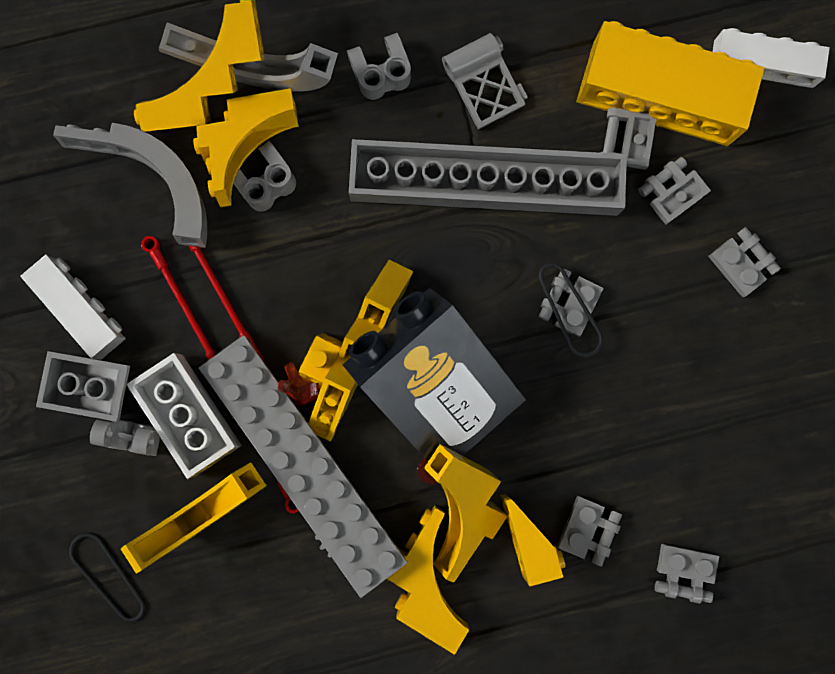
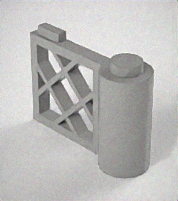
[442,33,528,130]

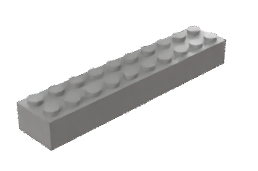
[349,139,627,216]

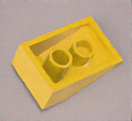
[500,494,565,586]

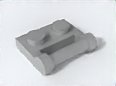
[600,108,656,170]

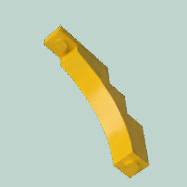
[134,0,265,132]
[308,260,413,442]

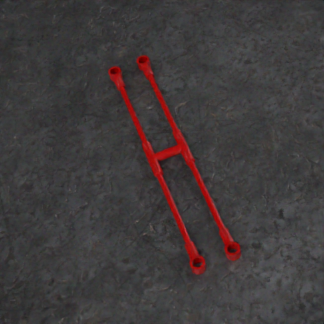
[141,236,299,513]

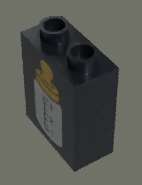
[342,288,526,461]

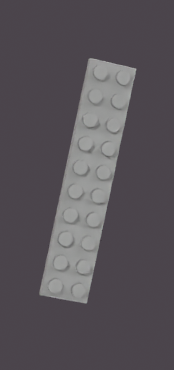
[199,335,408,598]

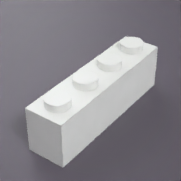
[713,28,830,88]
[20,255,126,360]

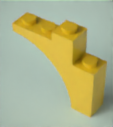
[193,88,299,207]
[424,444,508,582]
[121,462,266,574]
[387,505,469,655]

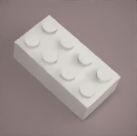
[126,353,242,479]

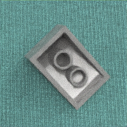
[36,351,130,422]

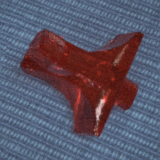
[277,362,319,408]

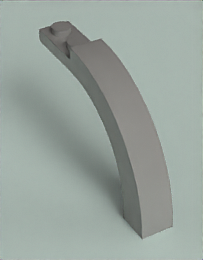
[159,23,338,91]
[53,123,207,248]

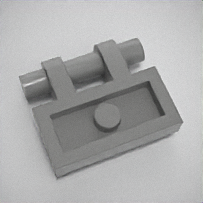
[638,157,711,225]
[708,227,781,297]
[539,268,603,337]
[557,496,622,567]
[655,544,719,604]

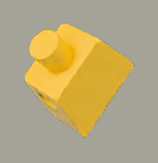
[299,333,343,389]

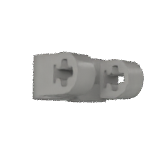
[347,33,411,100]
[233,141,296,212]
[90,419,160,456]

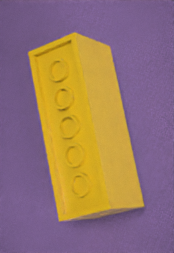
[576,21,765,146]

